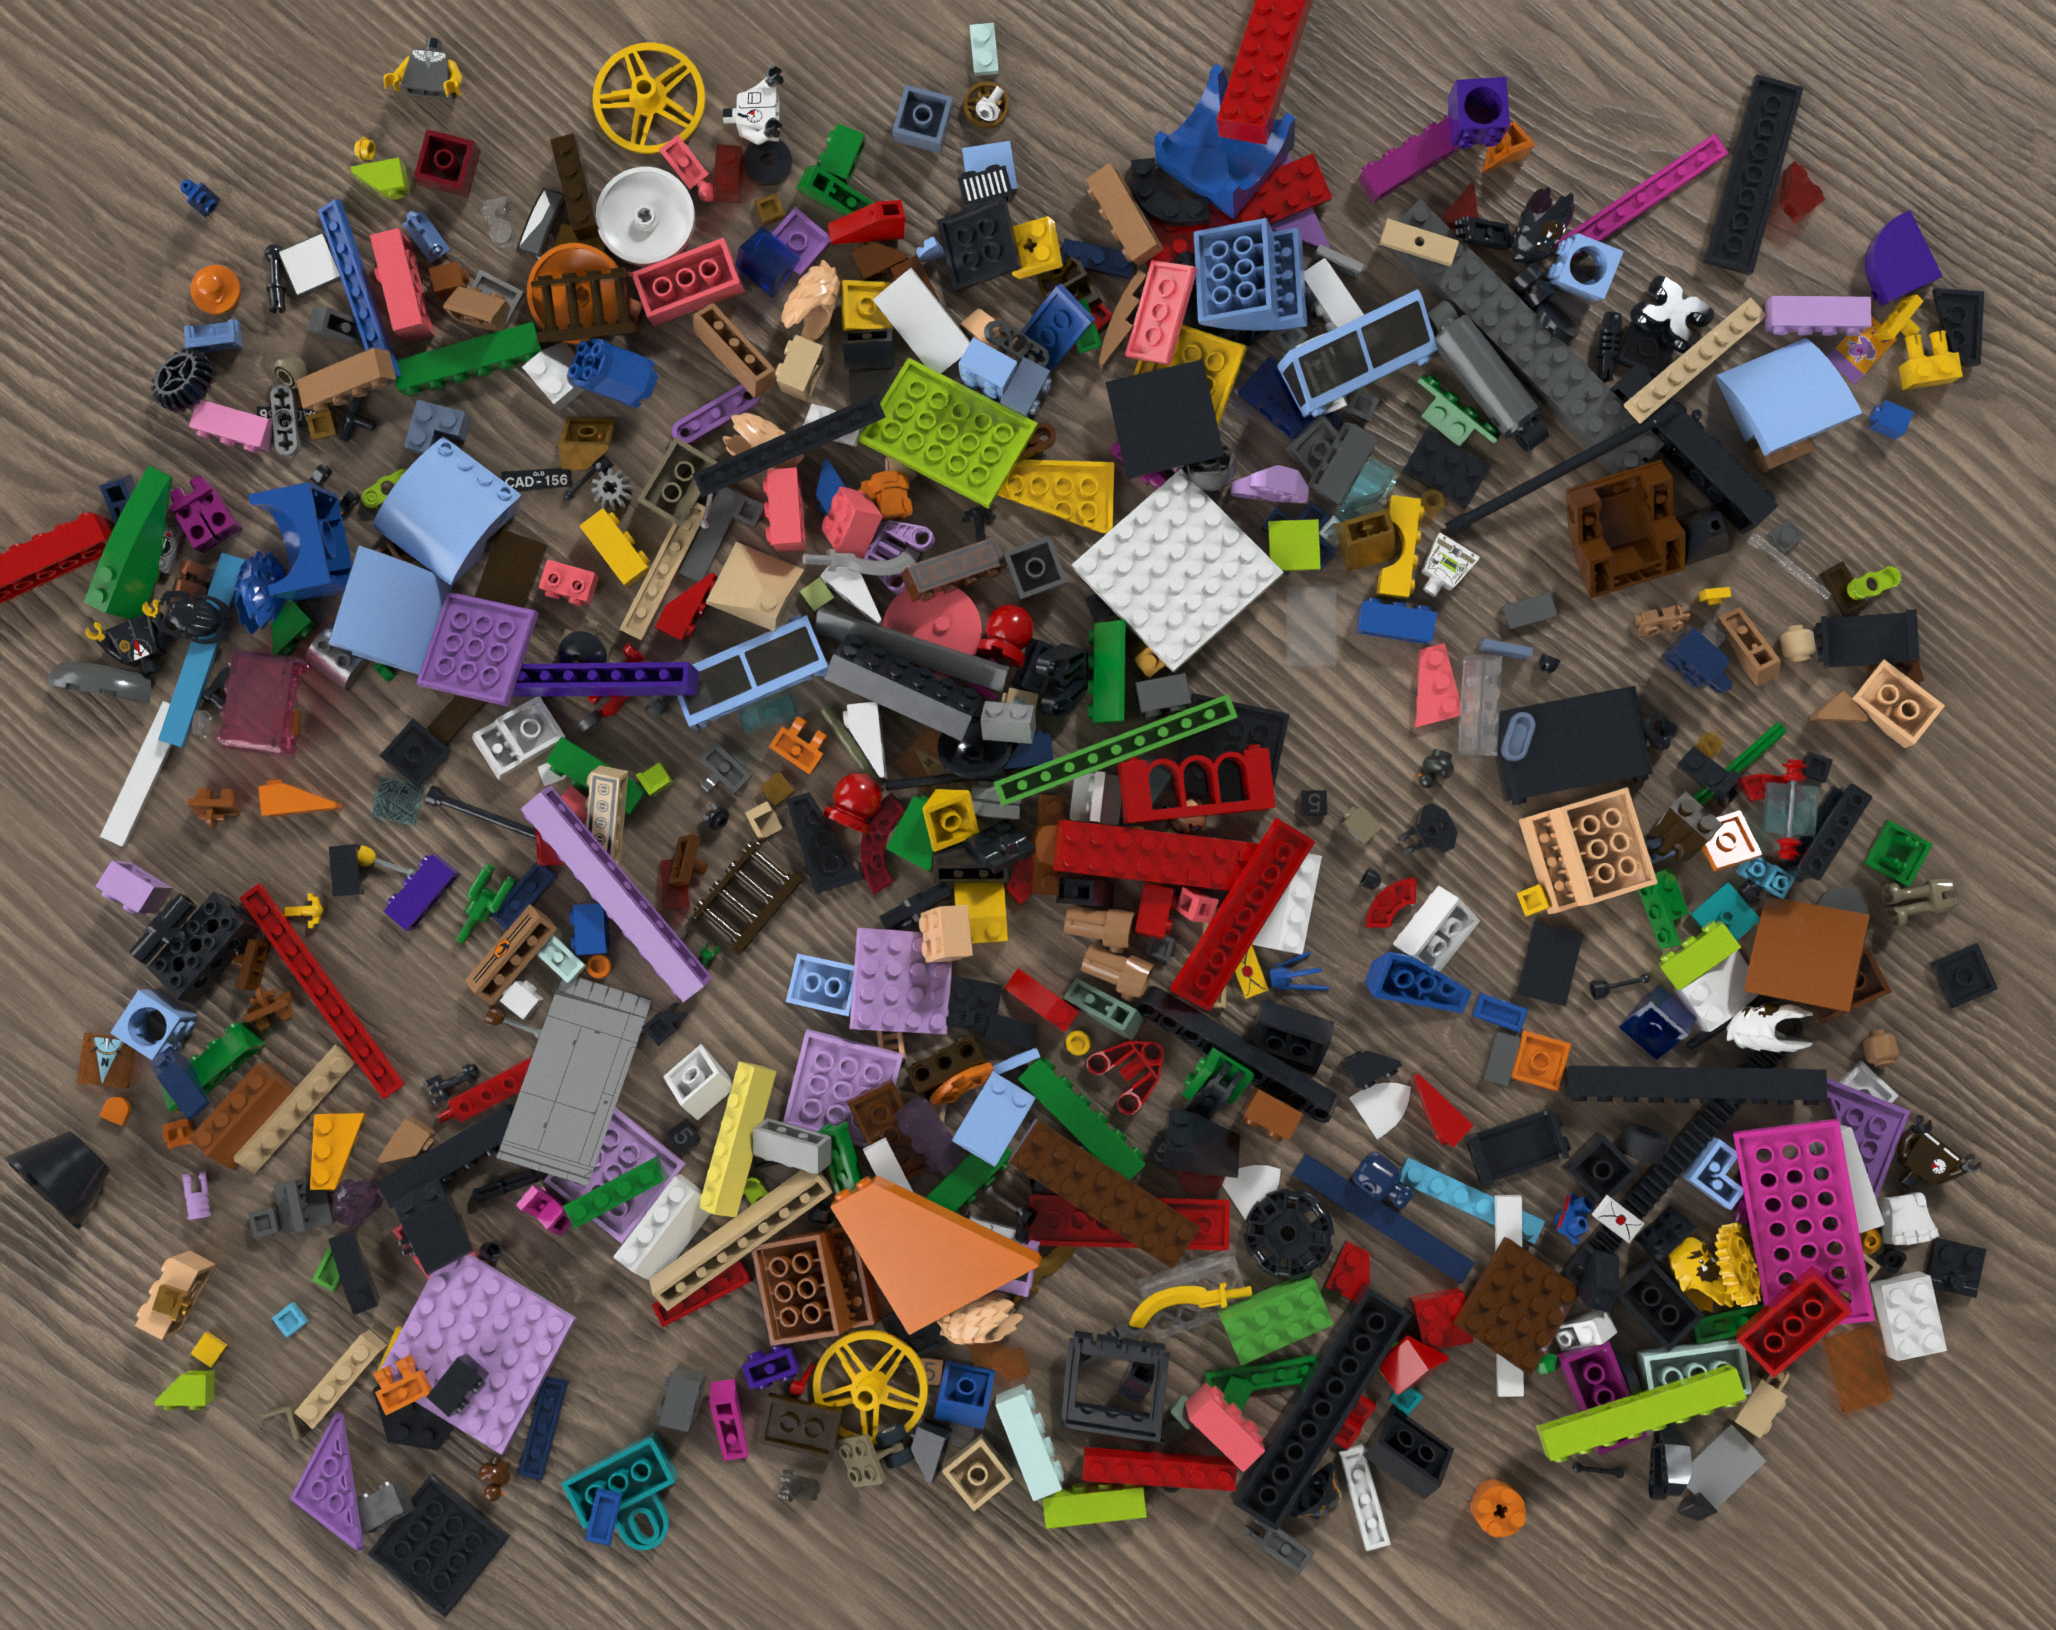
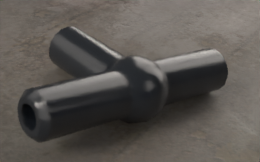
[339,396,376,442]

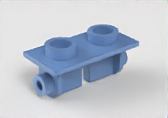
[403,210,451,264]

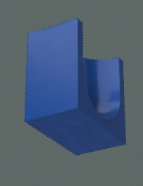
[248,482,352,603]

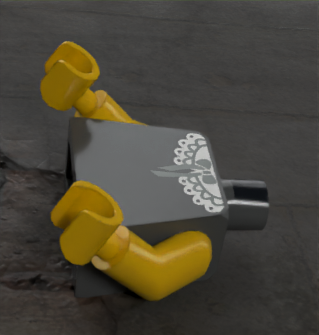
[383,38,463,100]

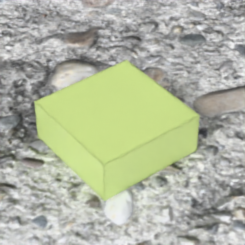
[800,577,835,612]

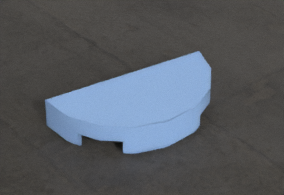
[916,237,945,262]
[993,1048,1040,1075]

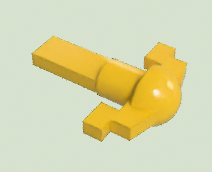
[284,893,323,928]

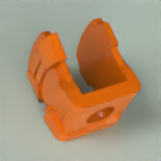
[858,471,913,522]

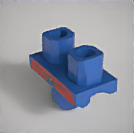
[1554,1193,1595,1245]

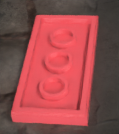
[1125,260,1197,366]

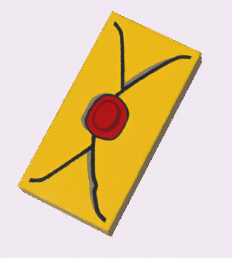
[1235,945,1269,999]

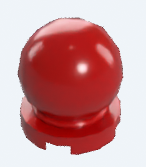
[977,604,1034,667]
[822,772,882,835]

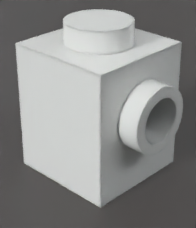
[500,980,544,1020]

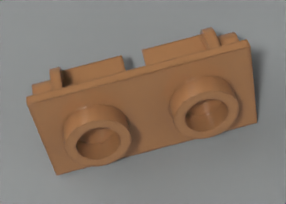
[1635,605,1690,637]

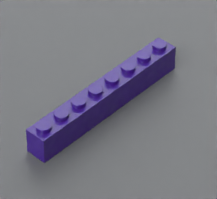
[511,662,699,697]

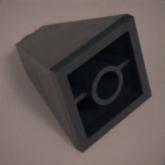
[1675,505,1730,566]

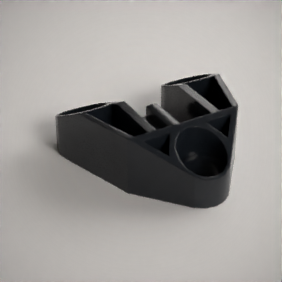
[1036,643,1088,718]
[1648,1423,1693,1500]

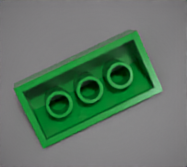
[1088,620,1125,725]
[161,1022,266,1113]

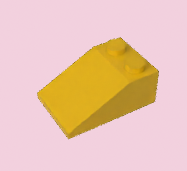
[954,882,1008,943]

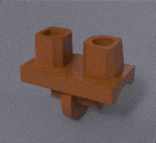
[187,788,241,829]
[243,986,294,1031]

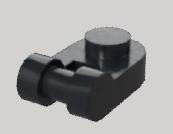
[201,667,245,713]

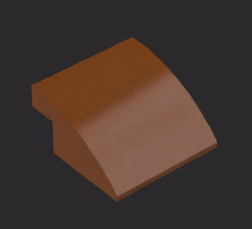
[1744,896,1870,1013]
[752,1225,881,1346]

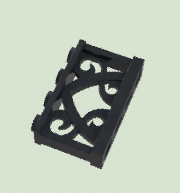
[1780,784,1872,883]

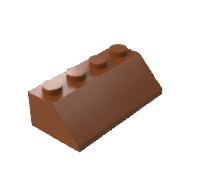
[188,1062,295,1170]

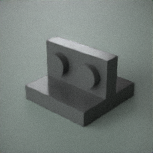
[274,1177,335,1234]

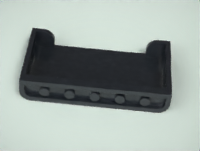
[1487,686,1653,805]

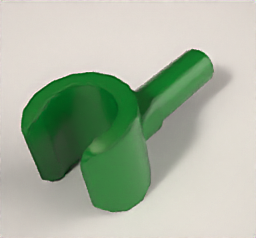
[700,942,719,969]

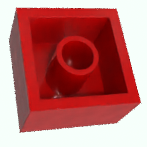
[1409,1288,1474,1350]

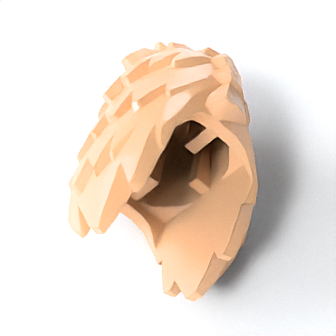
[781,260,841,341]
[723,413,804,470]
[937,1292,1023,1346]

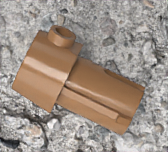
[1064,905,1135,953]
[1081,944,1154,1002]

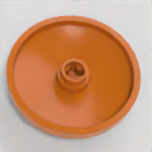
[527,243,626,344]

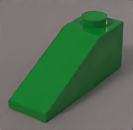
[795,165,874,216]

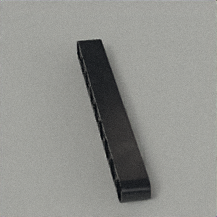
[1137,986,1338,1123]

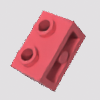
[539,559,599,607]

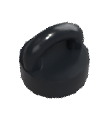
[808,1200,834,1224]

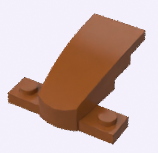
[1031,794,1144,896]

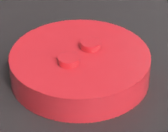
[883,588,982,678]

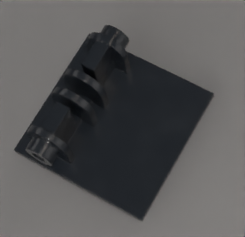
[1633,1206,1698,1261]

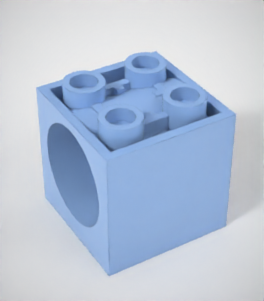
[1546,233,1624,302]
[110,989,198,1060]

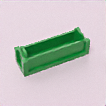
[817,1122,863,1194]

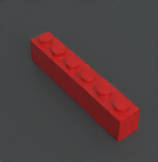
[1082,1447,1237,1491]

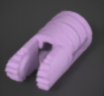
[182,1171,211,1220]

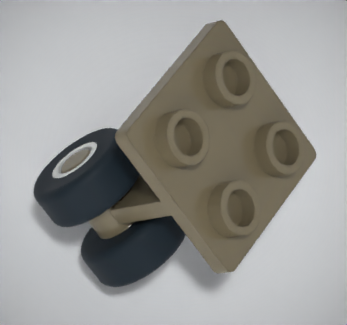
[837,1424,915,1487]

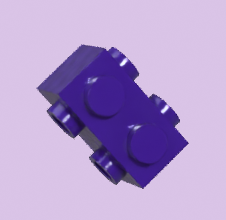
[742,1343,801,1390]

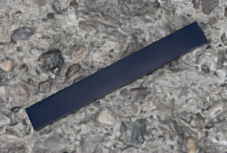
[1292,1153,1475,1284]

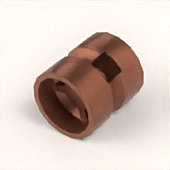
[171,559,215,599]

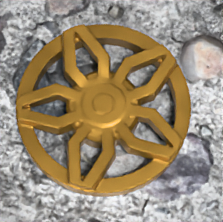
[963,82,1009,128]

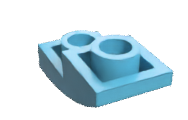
[1735,857,1795,899]

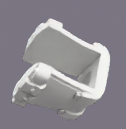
[1878,1192,1939,1245]

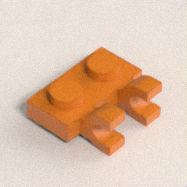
[769,716,829,775]
[373,1354,432,1415]

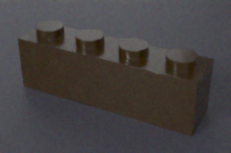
[550,133,600,241]

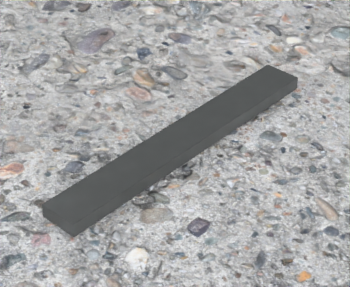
[814,607,1010,692]

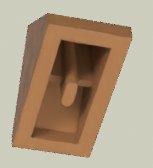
[1810,690,1868,723]

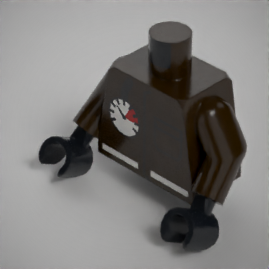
[1897,1115,1981,1190]

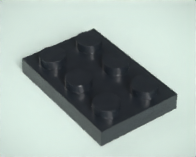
[1402,428,1492,509]

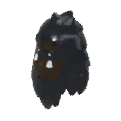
[1511,187,1575,266]

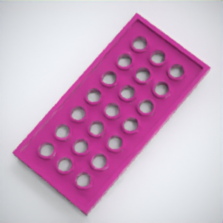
[1733,1119,1875,1325]

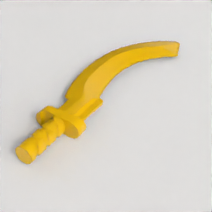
[1129,1282,1252,1329]

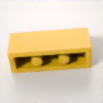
[580,508,650,588]

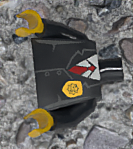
[85,599,171,676]

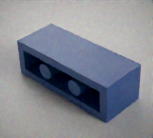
[1355,598,1437,645]

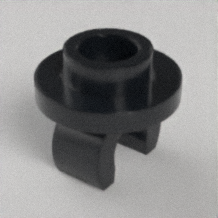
[701,803,729,830]

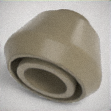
[274,356,307,389]

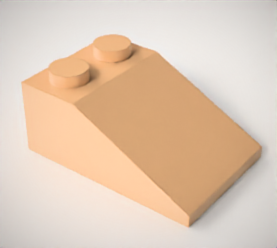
[1852,660,1945,748]

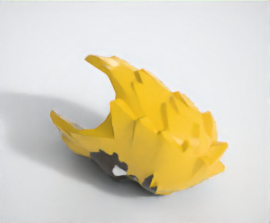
[1667,1237,1734,1311]

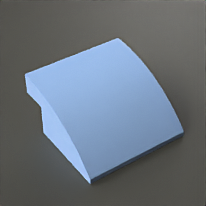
[1715,338,1862,457]
[328,546,453,675]

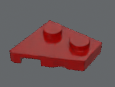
[1324,1240,1370,1300]

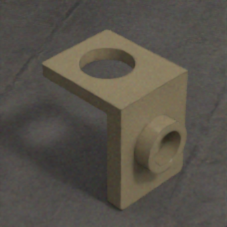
[261,1402,307,1441]

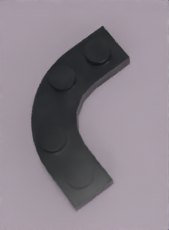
[1131,158,1209,227]

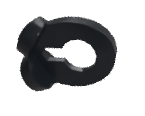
[1643,711,1678,750]

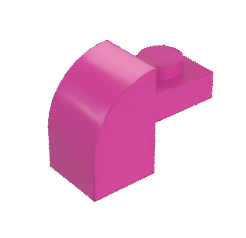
[516,1186,572,1236]

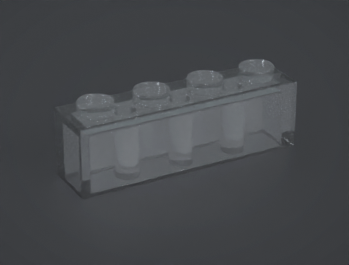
[1458,654,1503,757]

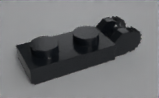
[1186,1062,1243,1120]

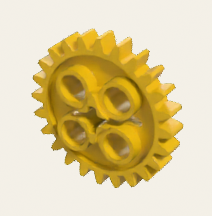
[1715,1223,1762,1307]

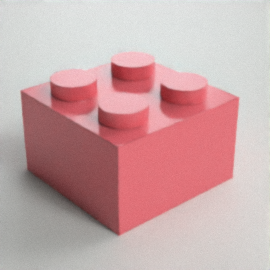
[821,486,882,559]

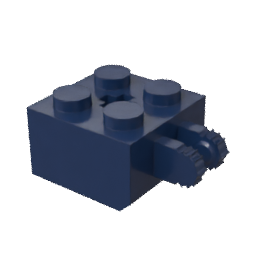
[1661,627,1732,694]

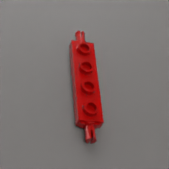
[437,1055,533,1124]

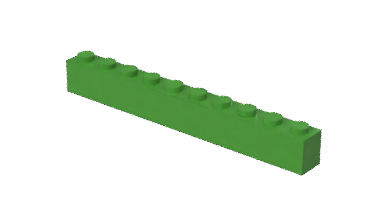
[992,694,1237,807]

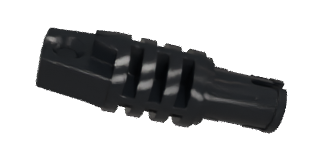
[1597,311,1622,382]

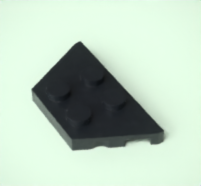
[373,1386,456,1451]

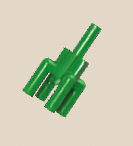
[456,863,517,944]

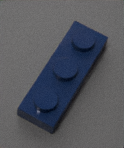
[1061,238,1134,280]

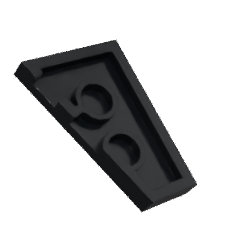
[1932,288,1984,367]

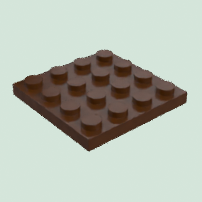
[1452,1237,1579,1376]

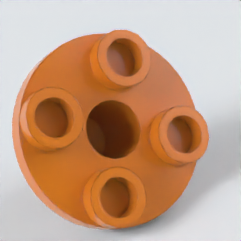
[190,265,241,315]

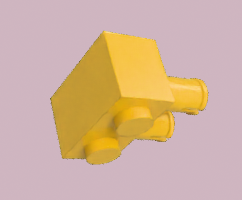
[1899,331,1963,391]

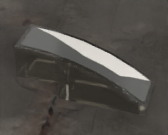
[516,188,566,261]

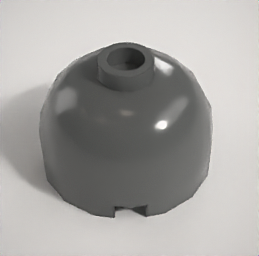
[1187,444,1236,491]

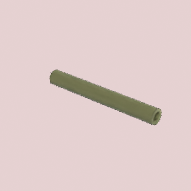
[820,705,885,790]

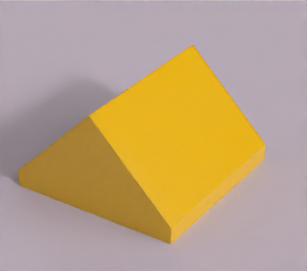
[922,789,979,852]

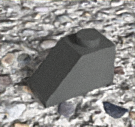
[307,307,364,348]

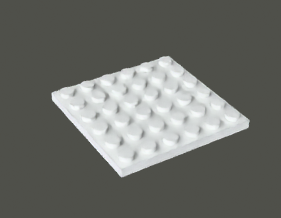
[1072,469,1283,673]

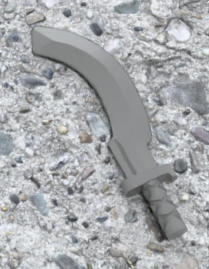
[803,547,921,576]

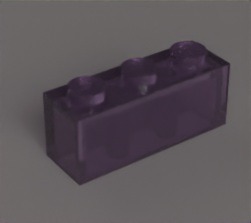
[894,1095,967,1176]

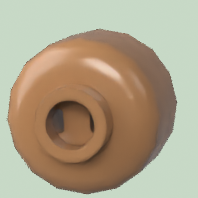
[1862,1029,1900,1068]

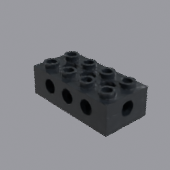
[147,891,260,1004]

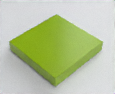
[1268,519,1320,571]

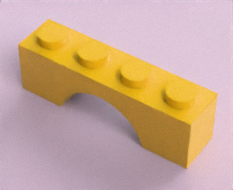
[1376,495,1424,600]

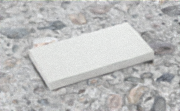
[873,268,970,374]

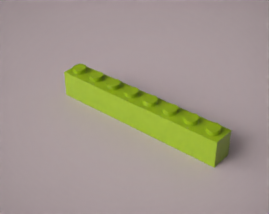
[1536,1364,1747,1462]

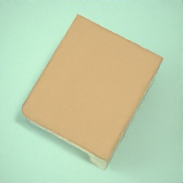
[745,801,783,840]

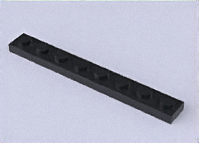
[692,394,886,497]

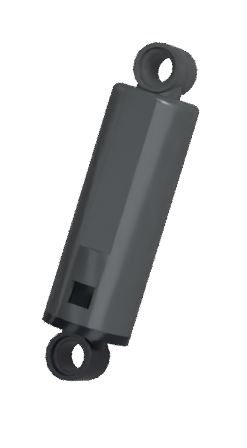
[1423,300,1549,452]

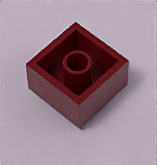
[414,129,481,198]

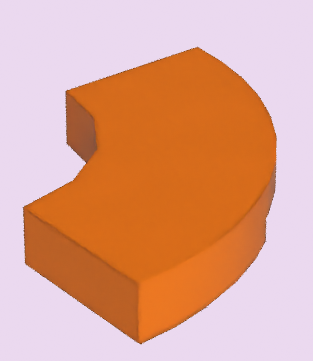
[930,1062,994,1105]

